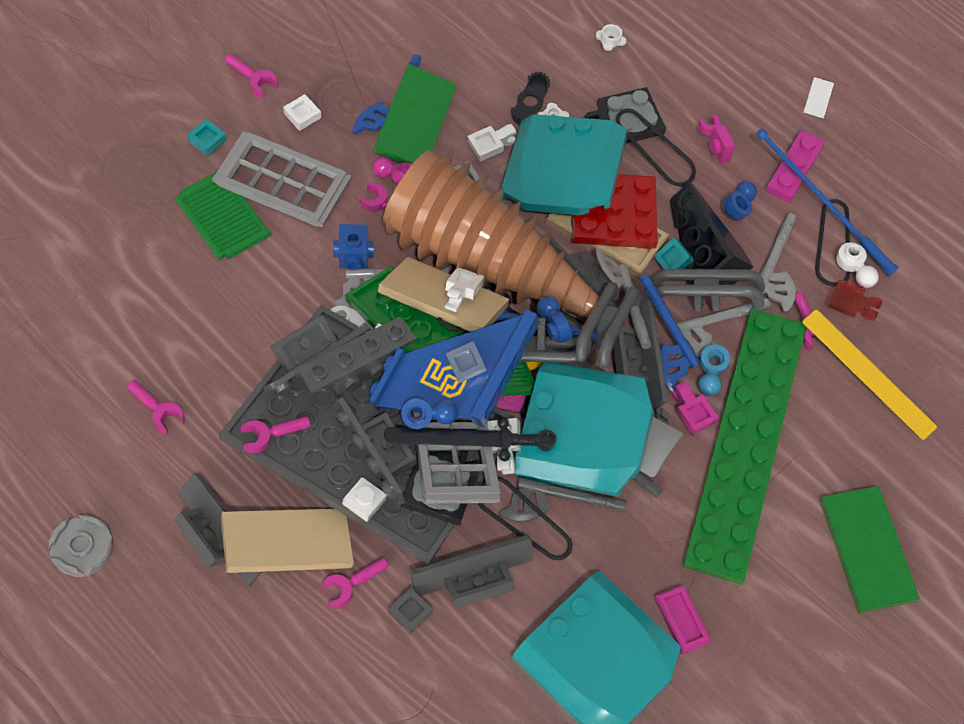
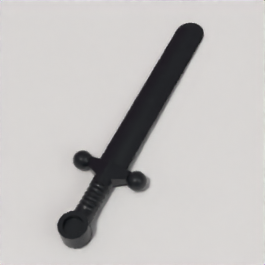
[384,417,557,462]

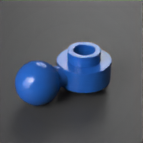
[724,181,757,220]
[537,296,572,343]
[401,397,458,429]

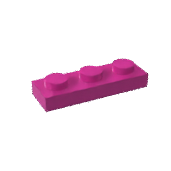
[765,129,825,203]

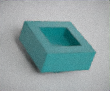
[187,119,227,156]
[654,237,694,270]

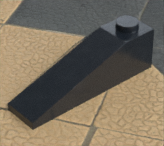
[670,182,754,285]

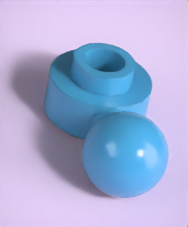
[698,344,730,396]

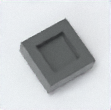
[388,588,433,635]

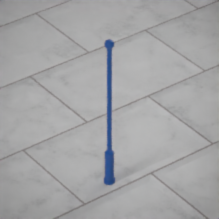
[757,129,899,277]

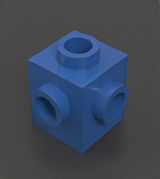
[333,224,374,270]

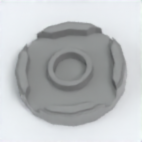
[49,515,113,577]

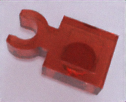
[828,279,883,321]

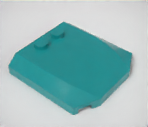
[501,114,628,215]
[515,362,654,497]
[512,571,681,724]

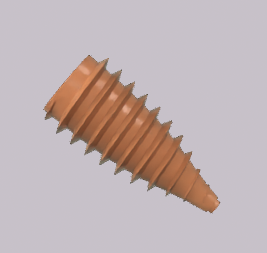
[383,150,600,319]

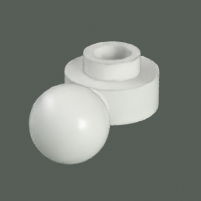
[836,243,879,288]

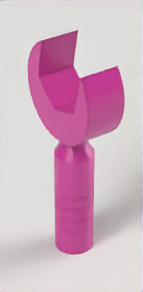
[225,53,278,98]
[360,183,388,212]
[795,292,829,351]
[127,379,184,434]
[241,416,310,453]
[321,557,389,609]

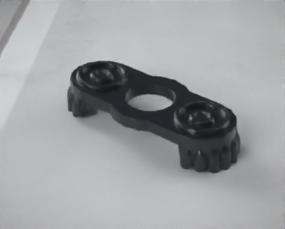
[511,71,550,125]

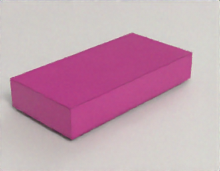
[654,585,712,655]

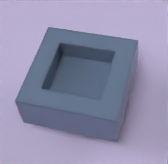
[445,341,487,383]

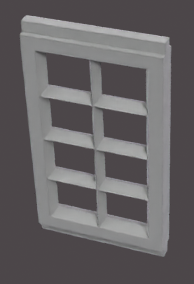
[212,132,352,227]
[411,412,500,504]

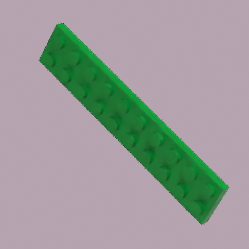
[683,308,806,585]

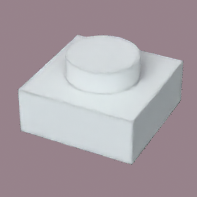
[283,94,321,131]
[342,477,387,522]

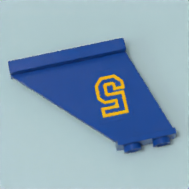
[369,309,539,428]

